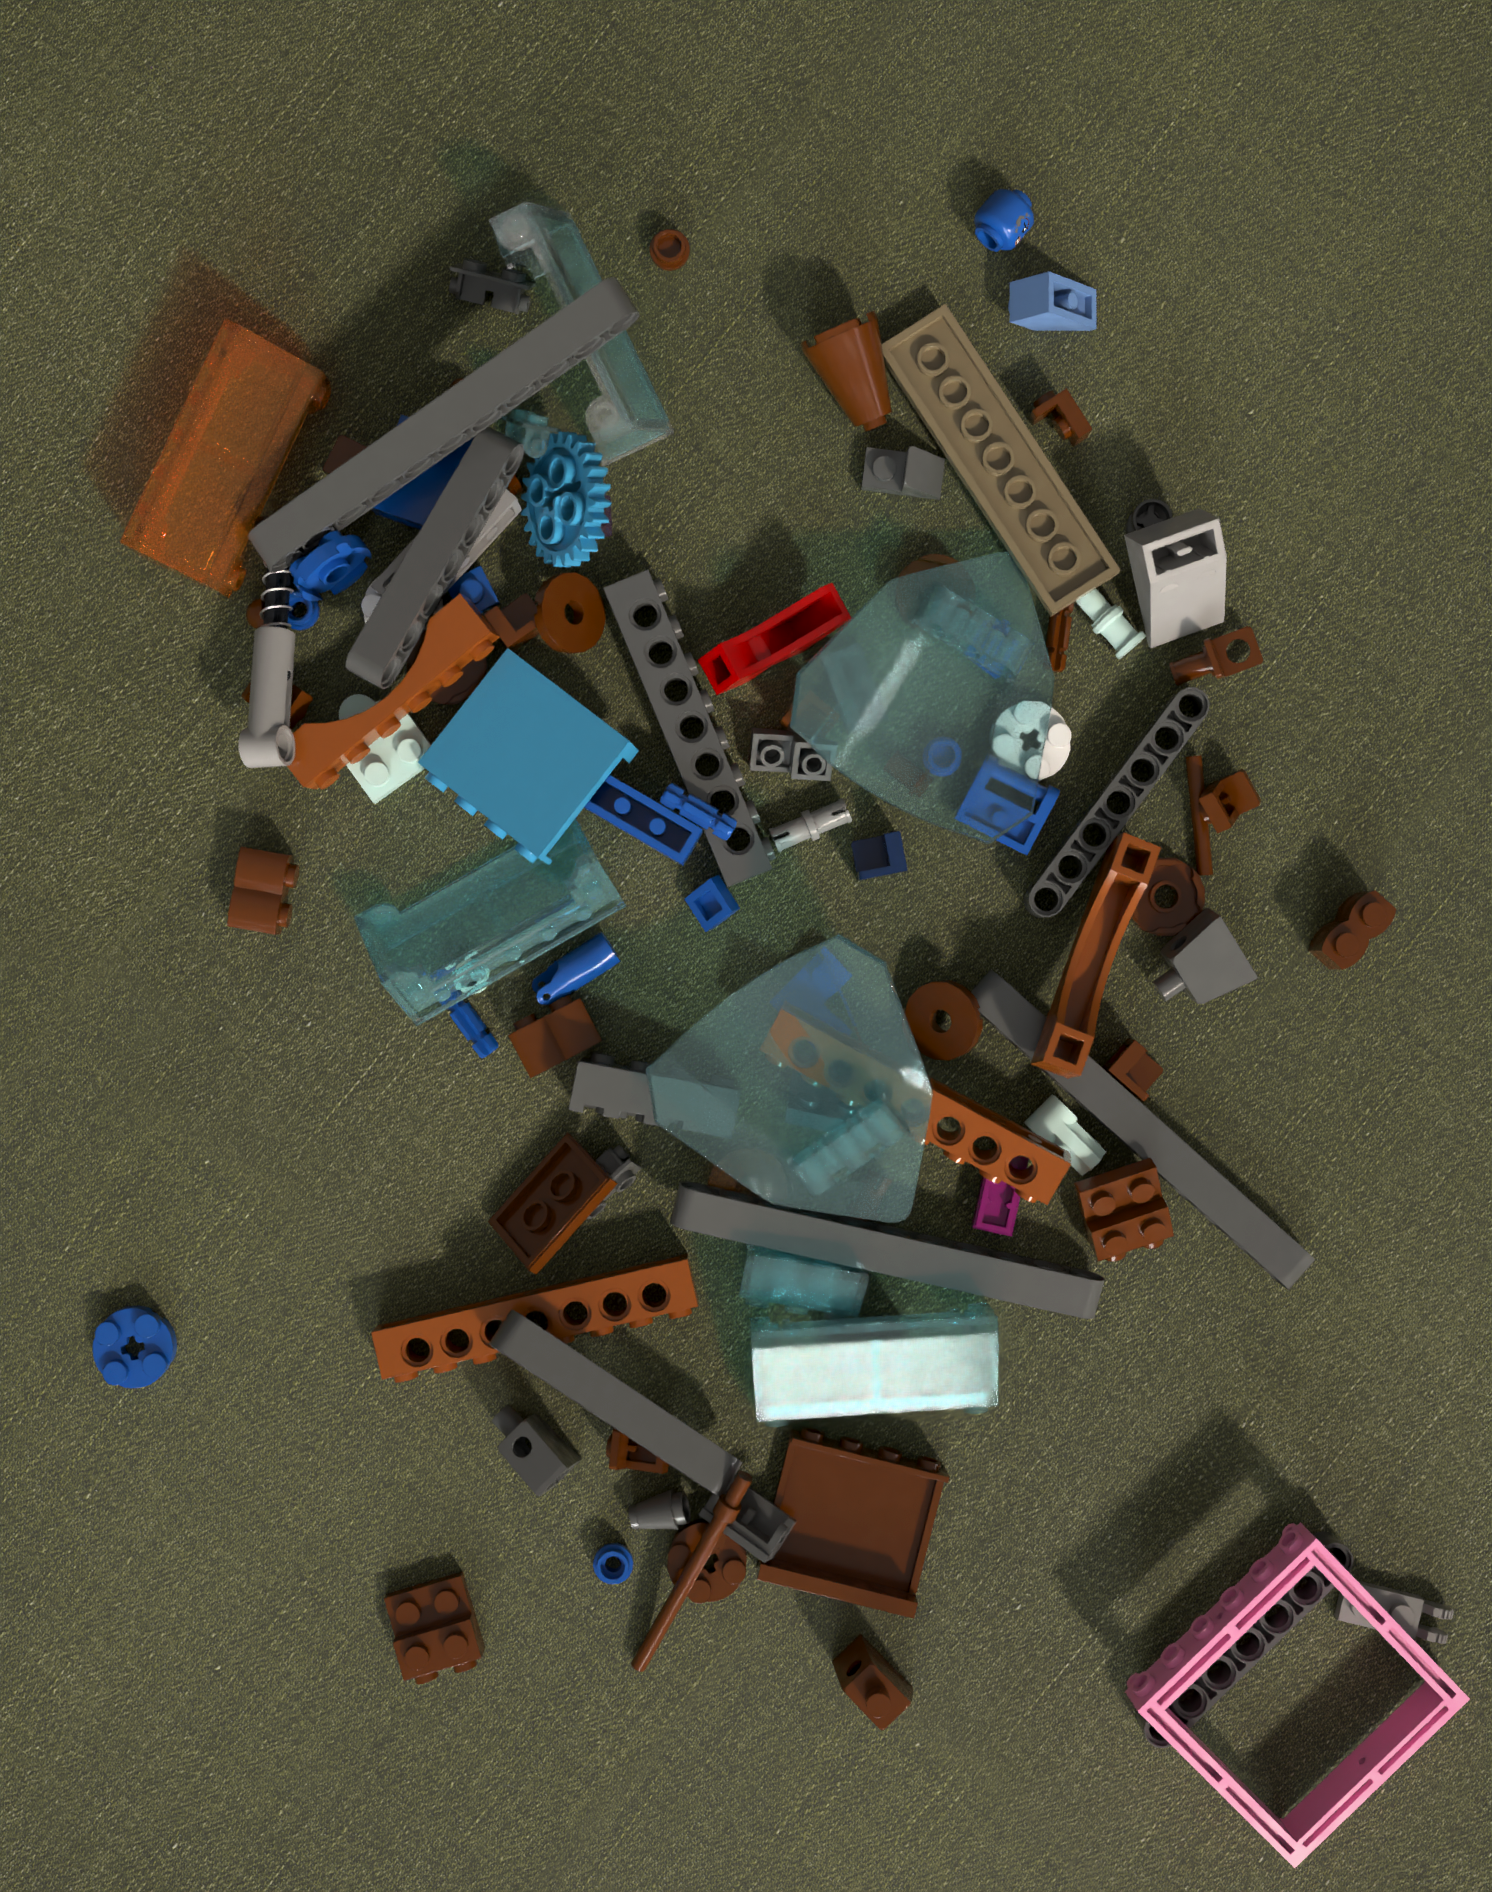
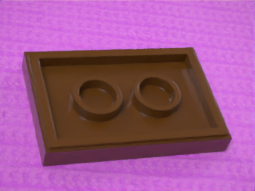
[488,1132,618,1275]

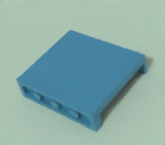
[418,648,639,865]

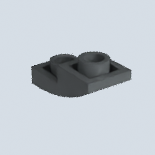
[748,727,835,781]

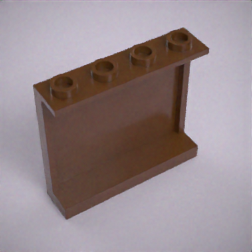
[757,1427,949,1619]

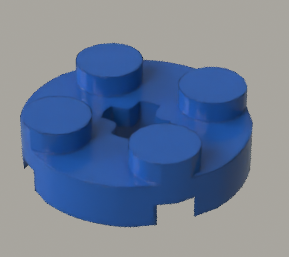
[289,530,372,601]
[92,1306,177,1388]

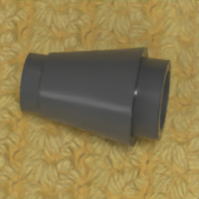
[628,1489,690,1530]

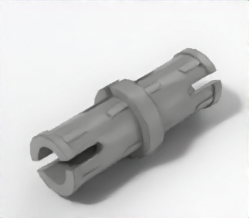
[769,798,852,853]

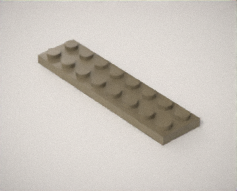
[882,304,1121,617]

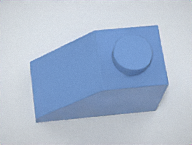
[1008,271,1096,331]

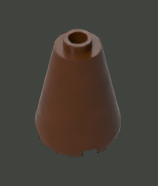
[800,311,892,432]

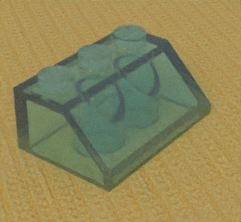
[738,1244,869,1322]

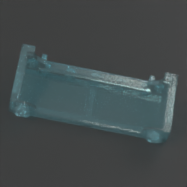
[354,817,626,1026]
[750,1302,999,1427]

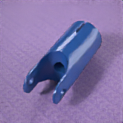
[532,932,621,1005]

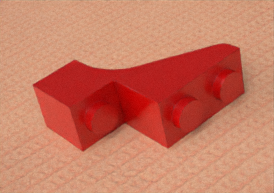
[698,583,852,695]

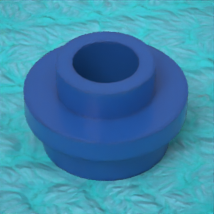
[288,590,320,631]
[593,1543,633,1584]

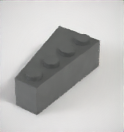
[568,1052,740,1139]

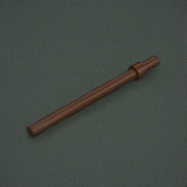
[631,1471,753,1672]

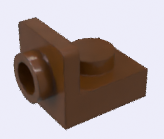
[1028,388,1092,447]

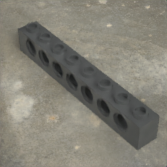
[603,570,776,888]

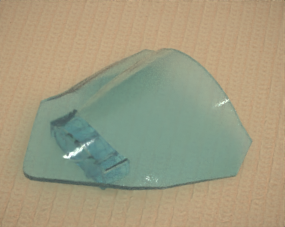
[790,552,1055,845]
[646,934,933,1223]

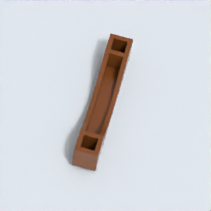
[287,593,500,790]
[1030,832,1161,1079]

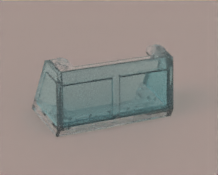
[489,202,674,467]

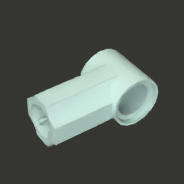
[1024,1094,1106,1176]

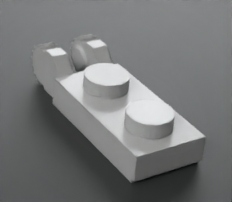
[1334,1580,1454,1644]

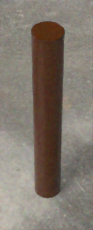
[1185,755,1213,876]

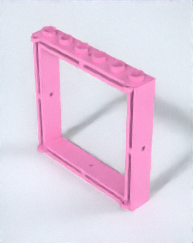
[1125,1522,1470,1868]

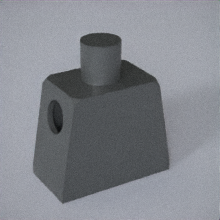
[1152,908,1258,1004]
[491,1404,582,1497]

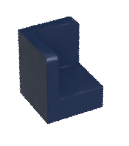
[851,831,908,881]

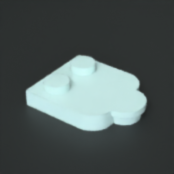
[339,694,431,804]

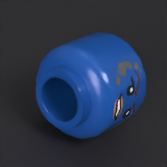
[974,188,1034,252]

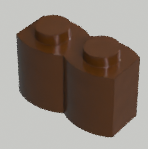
[227,847,299,935]
[1308,890,1396,970]
[508,995,603,1078]

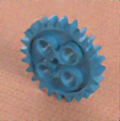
[521,432,611,567]

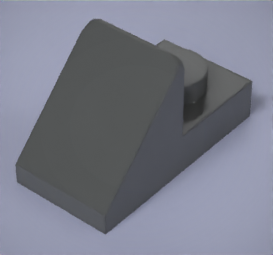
[861,445,945,500]

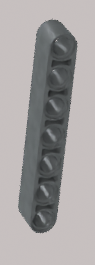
[346,427,525,689]
[1023,687,1210,918]
[489,1309,742,1497]
[1136,1531,1354,1748]

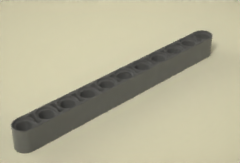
[248,277,639,573]
[970,969,1315,1290]
[670,1181,1105,1319]

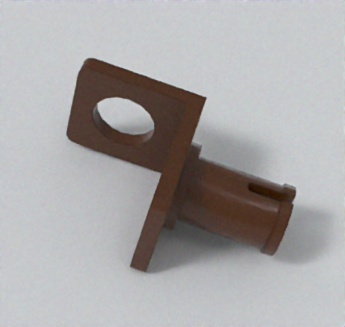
[1169,626,1263,686]

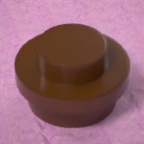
[650,229,690,271]

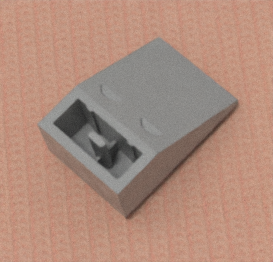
[1124,508,1227,648]

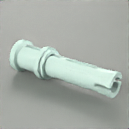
[1076,589,1146,660]

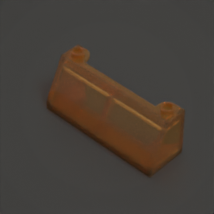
[119,318,331,598]

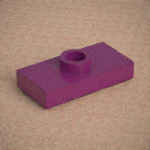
[971,1149,1029,1237]

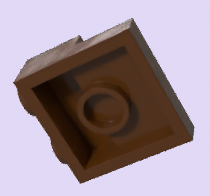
[1074,1157,1174,1262]
[384,1571,485,1684]

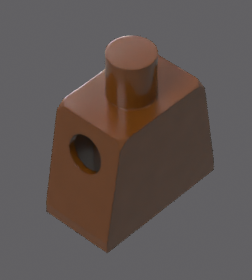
[832,1634,913,1731]

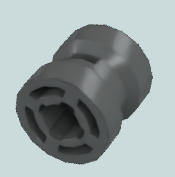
[1125,499,1173,534]

